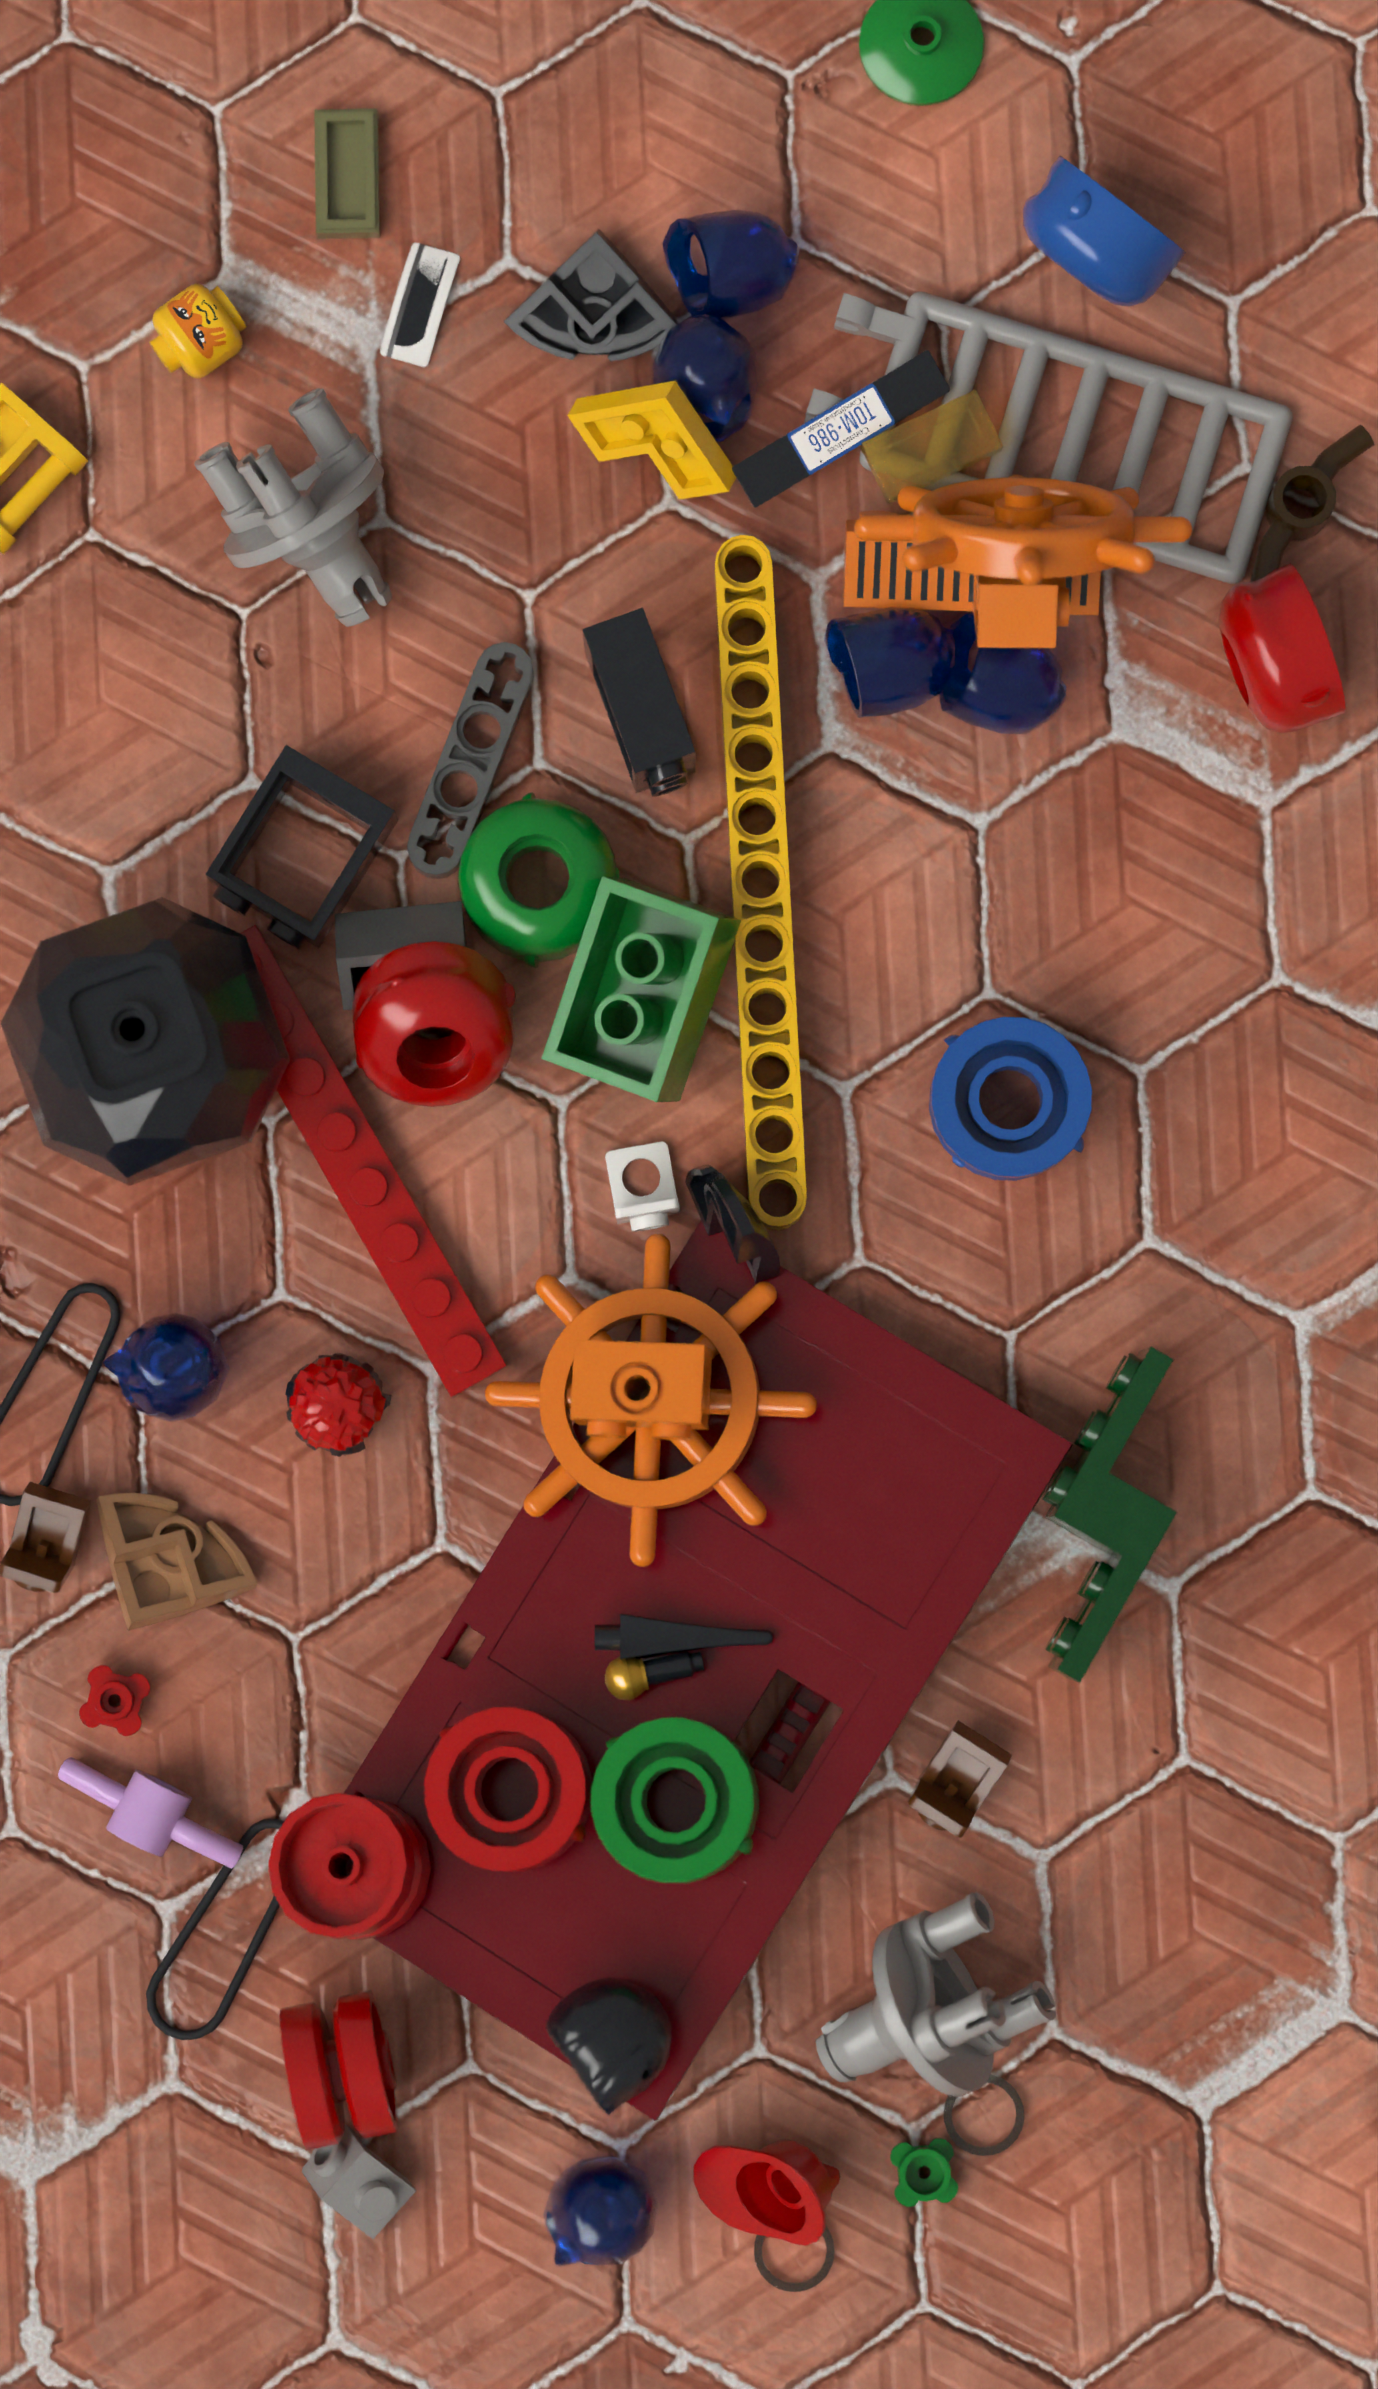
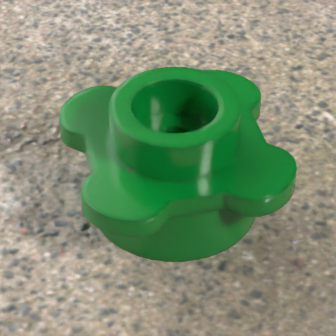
[890,2138,958,2207]

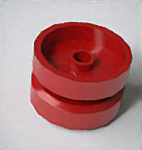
[268,1793,431,1940]
[280,1990,398,2150]

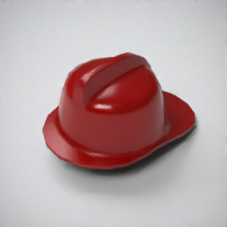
[693,2139,840,2246]

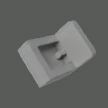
[302,2124,417,2239]

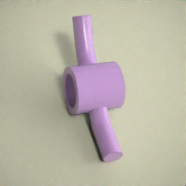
[58,1757,243,1868]

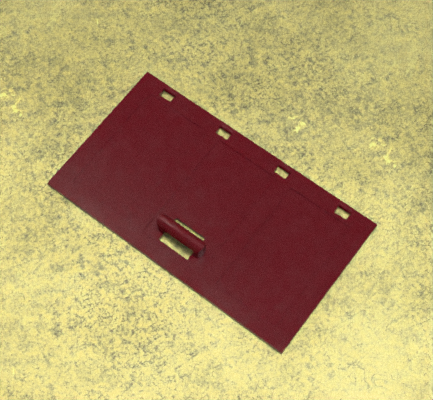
[344,1220,1073,2121]

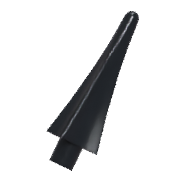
[595,1613,774,1659]

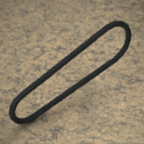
[0,1283,121,1506]
[146,1818,284,2040]

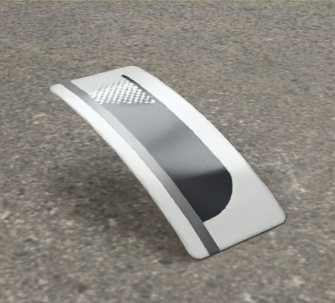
[380,243,460,367]

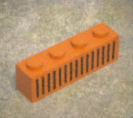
[843,510,1101,615]

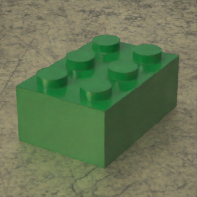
[541,876,741,1102]

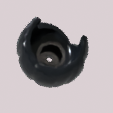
[546,1978,672,2115]

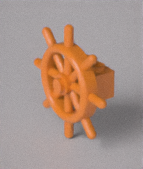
[854,474,1192,648]
[485,1233,817,1567]

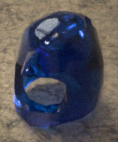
[662,210,799,320]
[652,314,758,442]
[824,607,956,718]
[939,613,1066,734]
[104,1313,230,1422]
[543,2155,658,2266]

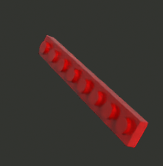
[240,924,508,1398]

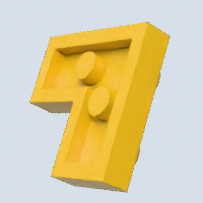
[567,380,737,500]

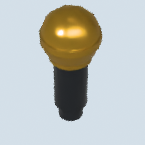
[605,1651,704,1701]

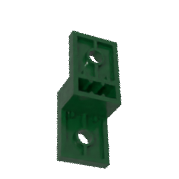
[1042,1347,1177,1683]

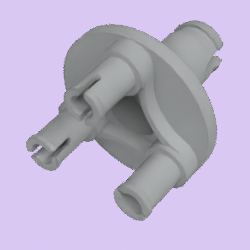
[194,388,392,627]
[816,1892,1056,2097]

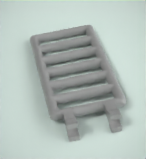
[804,292,1293,584]

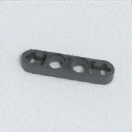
[407,642,534,879]

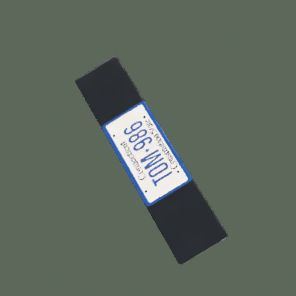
[732,350,950,508]

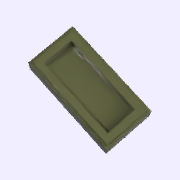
[314,109,380,239]

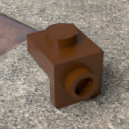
[0,1482,91,1593]
[908,1720,1012,1838]

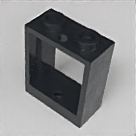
[582,607,696,797]
[205,745,398,949]

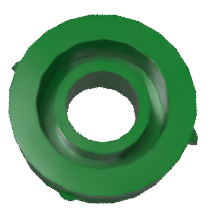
[458,792,620,968]
[591,1718,759,1883]

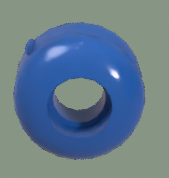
[1023,156,1186,307]
[929,1017,1092,1181]

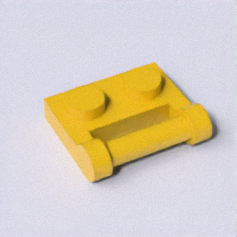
[0,383,88,555]

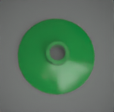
[859,0,984,106]

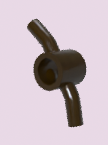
[1250,425,1374,582]

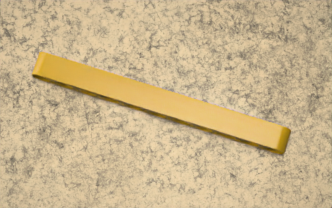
[715,535,807,1231]

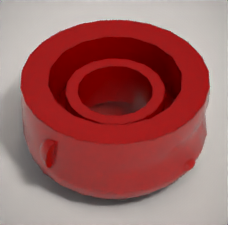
[1219,563,1346,733]
[352,941,516,1107]
[424,1707,592,1872]

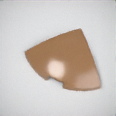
[97,1493,257,1631]

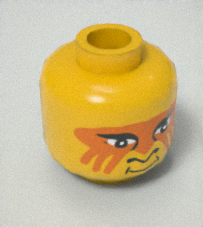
[149,284,247,379]

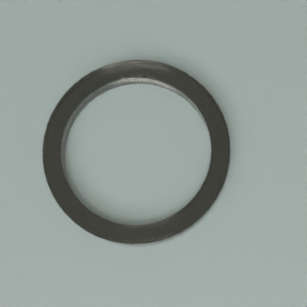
[943,2074,1024,2156]
[754,2224,835,2292]

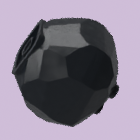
[0,897,290,1186]

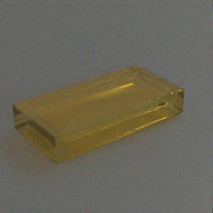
[860,389,1003,504]

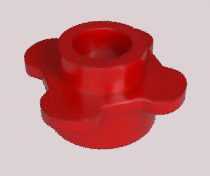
[79,1665,151,1736]

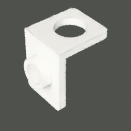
[605,1142,680,1232]

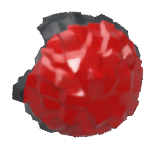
[285,1353,392,1457]

